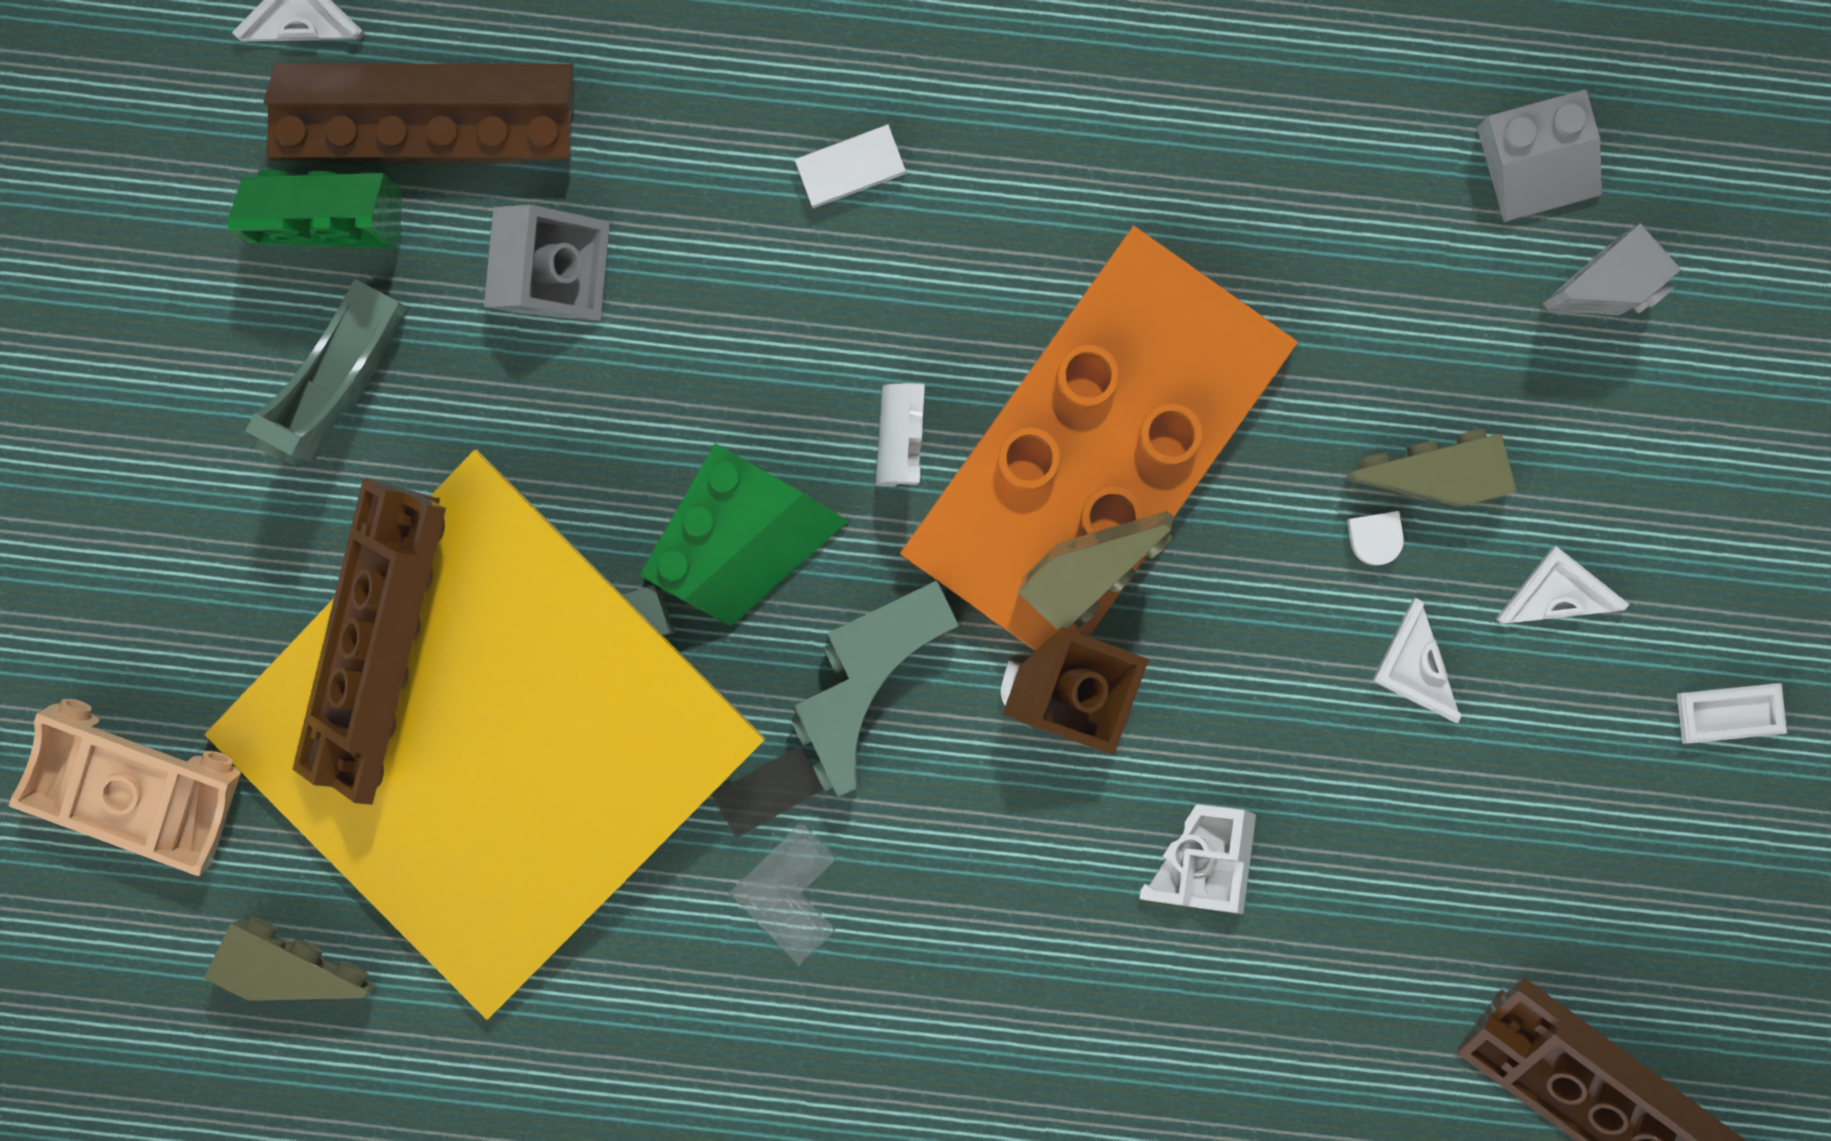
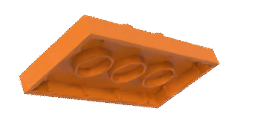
[900,225,1298,651]

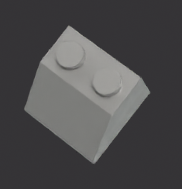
[1477,89,1602,222]
[484,204,610,321]
[1541,223,1681,316]

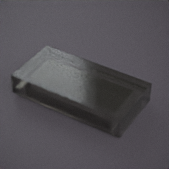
[712,745,824,838]

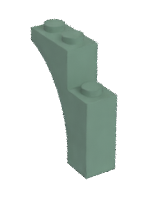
[245,279,408,465]
[791,580,959,797]

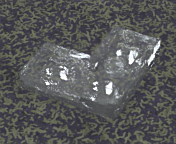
[729,822,837,965]

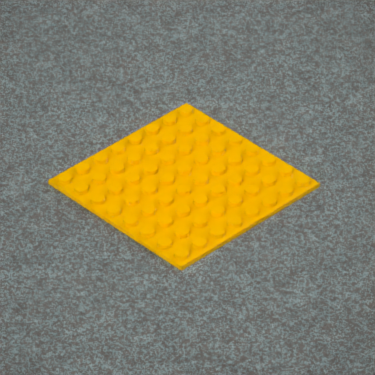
[204,449,766,1020]

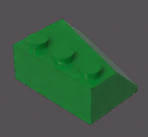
[227,169,402,249]
[639,443,849,627]

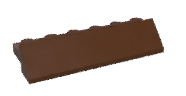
[263,63,574,164]
[292,478,446,805]
[1457,977,1746,1141]

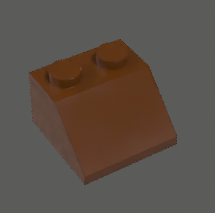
[1002,627,1149,755]

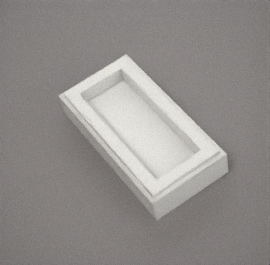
[795,125,906,208]
[1677,683,1787,744]

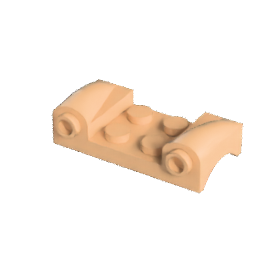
[9,699,241,876]

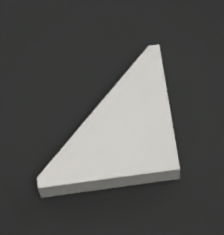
[232,0,365,42]
[1496,546,1629,624]
[1372,598,1461,723]

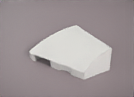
[875,383,924,487]
[1140,804,1256,914]

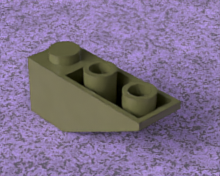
[1347,428,1517,507]
[1018,511,1173,630]
[204,916,377,1001]

